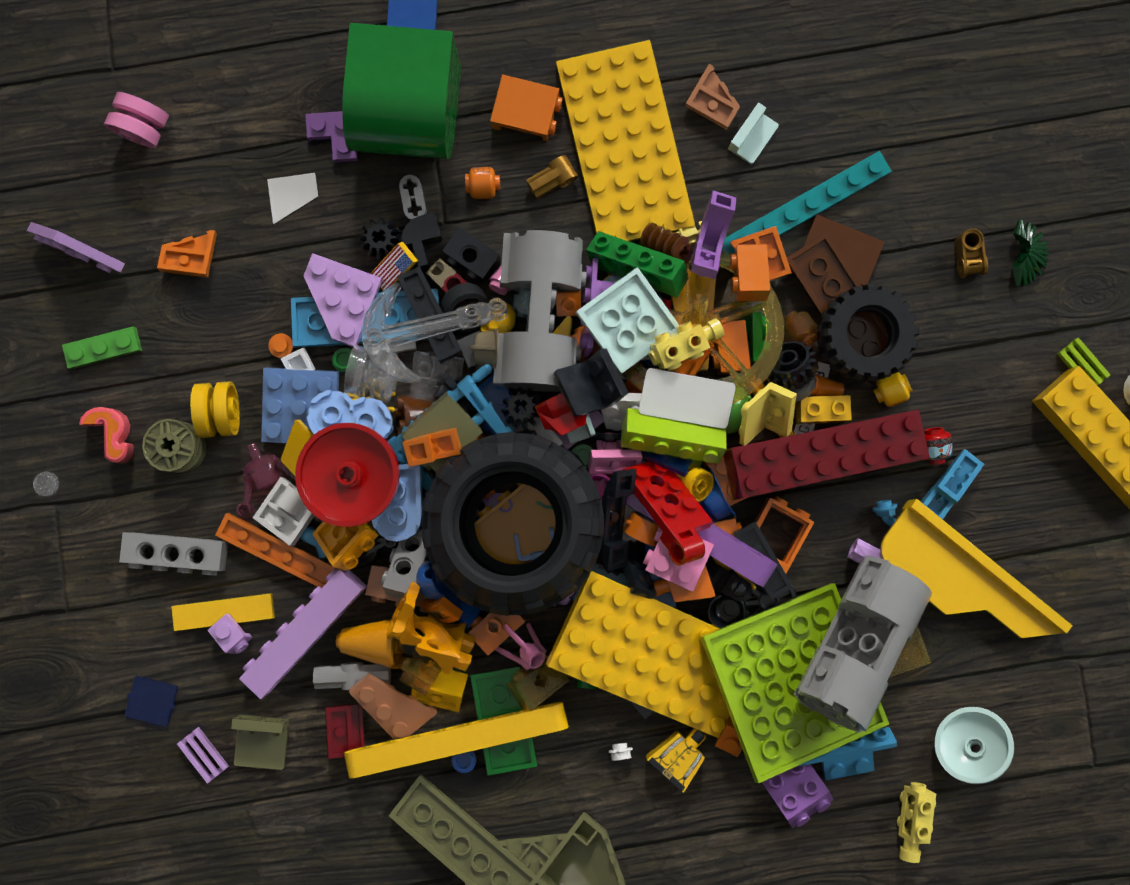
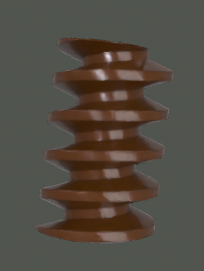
[639,222,693,265]

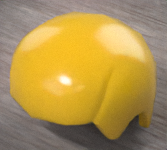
[481,302,516,333]

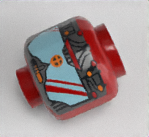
[924,427,953,465]

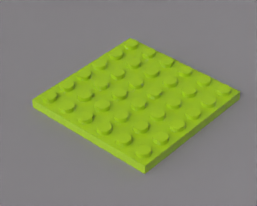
[700,583,889,783]

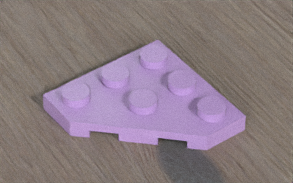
[27,222,125,273]
[304,253,383,348]

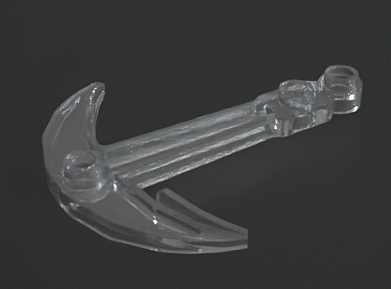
[361,282,508,384]

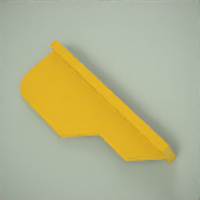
[880,499,1073,638]

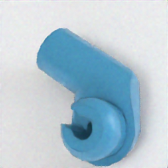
[300,527,326,558]

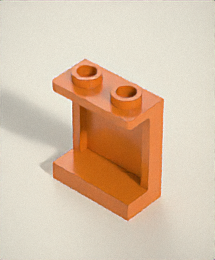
[490,74,563,142]

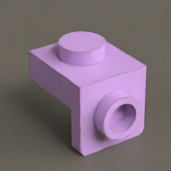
[207,614,253,654]

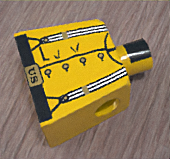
[646,728,706,792]

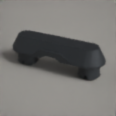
[706,560,752,602]

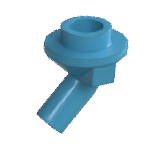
[872,500,897,527]

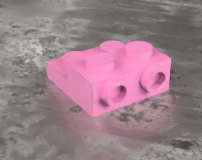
[643,527,714,592]

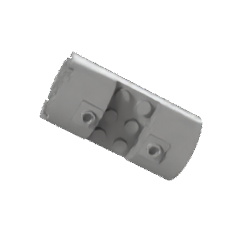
[493,230,586,392]
[794,555,932,733]

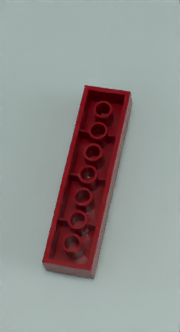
[723,409,930,500]

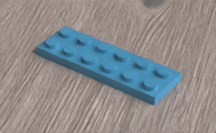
[291,289,440,348]

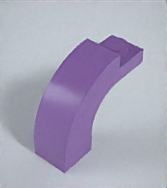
[690,191,736,279]

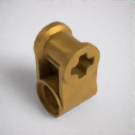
[955,228,988,278]

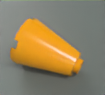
[336,619,406,669]

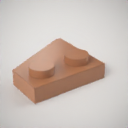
[685,64,740,130]

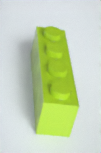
[621,408,726,464]

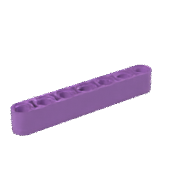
[626,494,777,587]

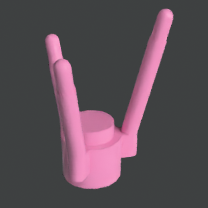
[495,623,547,670]

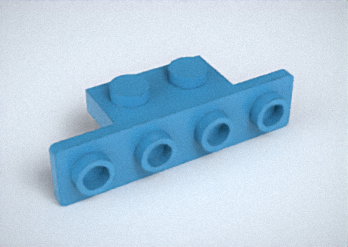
[799,727,897,781]

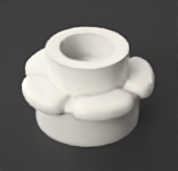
[609,743,633,761]

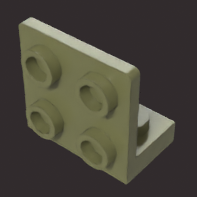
[231,715,289,770]

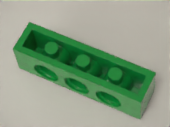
[586,231,689,298]

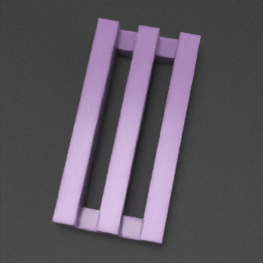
[177,727,229,783]

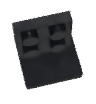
[553,348,629,417]

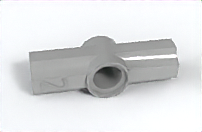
[313,662,391,690]

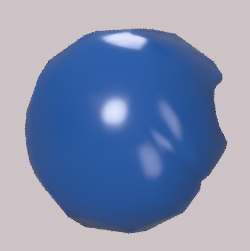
[416,561,452,600]

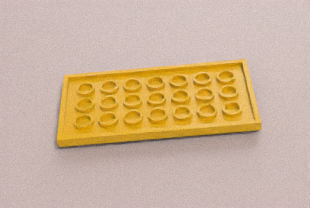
[556,40,695,242]
[546,571,730,738]

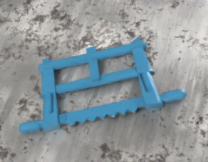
[388,364,514,496]

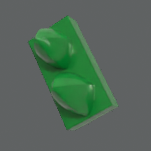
[744,312,777,365]

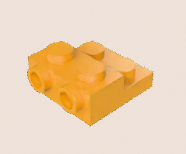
[312,521,378,571]

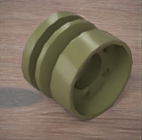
[142,419,207,473]

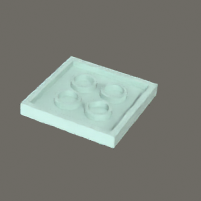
[575,267,679,374]

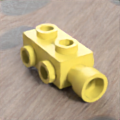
[649,318,725,371]
[897,782,936,863]

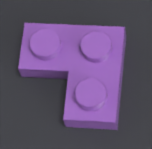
[306,111,358,162]

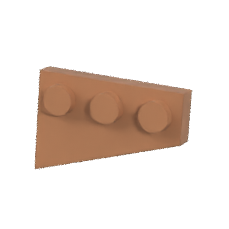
[349,673,437,740]

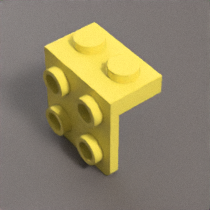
[739,382,797,446]

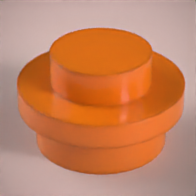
[269,333,294,358]

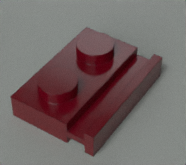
[325,704,365,759]

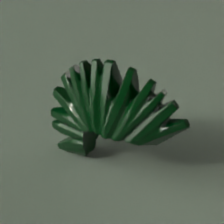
[1012,219,1049,286]

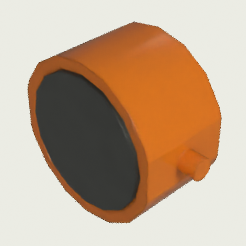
[623,511,659,547]

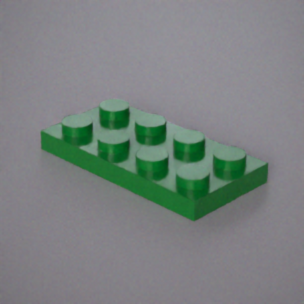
[470,666,537,775]

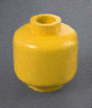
[873,372,913,407]

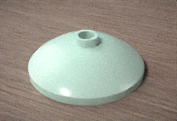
[935,707,1014,784]

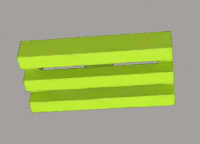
[1057,337,1110,385]

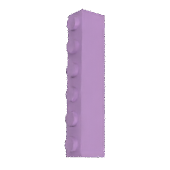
[239,568,367,699]

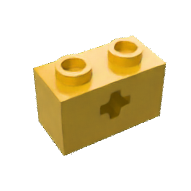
[795,395,852,424]

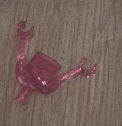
[236,443,297,517]

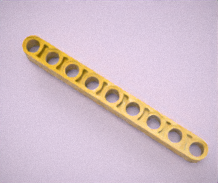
[344,702,569,778]

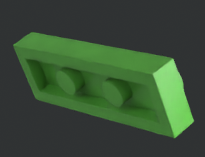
[62,326,142,370]

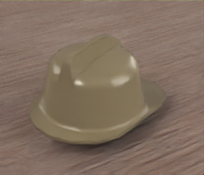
[469,329,499,370]

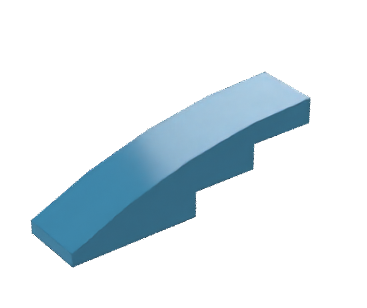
[920,449,984,520]

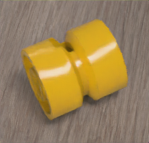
[671,459,714,502]

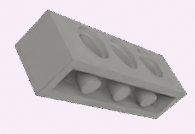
[381,497,430,599]
[119,532,228,575]

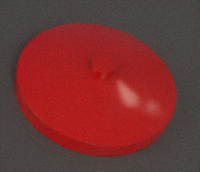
[295,423,400,527]

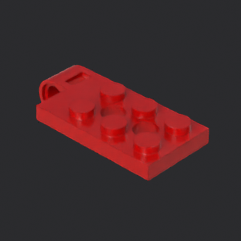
[623,457,713,566]

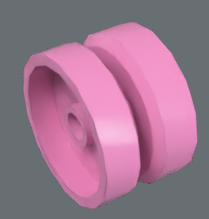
[104,92,169,148]

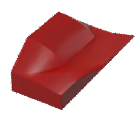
[534,393,587,436]

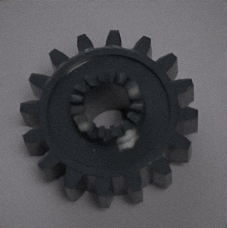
[763,341,819,390]

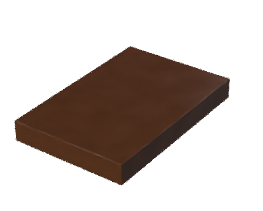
[802,214,884,287]

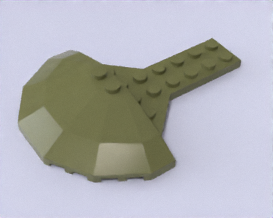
[389,775,626,885]

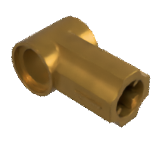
[526,155,578,199]

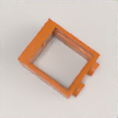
[755,496,814,573]

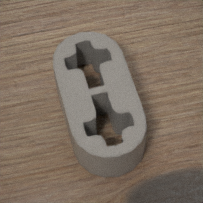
[399,175,427,221]

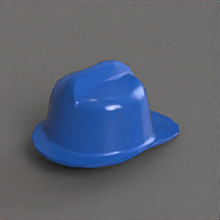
[698,466,737,523]

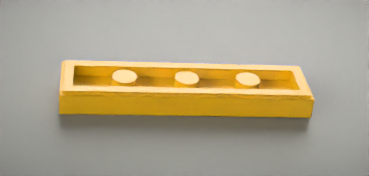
[171,593,275,631]

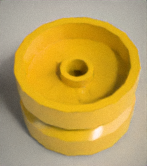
[190,382,240,438]

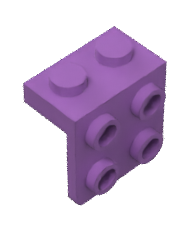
[762,764,833,828]

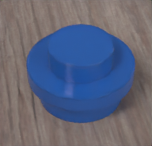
[451,751,476,773]

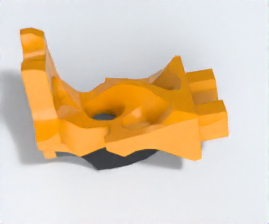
[386,581,476,674]

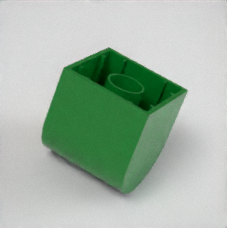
[342,23,461,159]

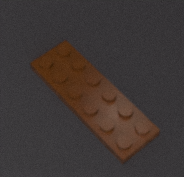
[787,232,888,383]

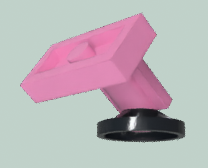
[588,428,642,474]

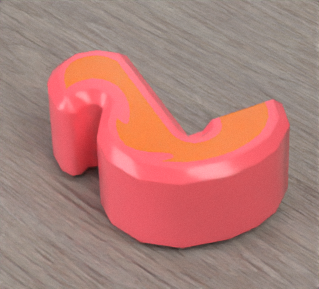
[79,407,134,464]

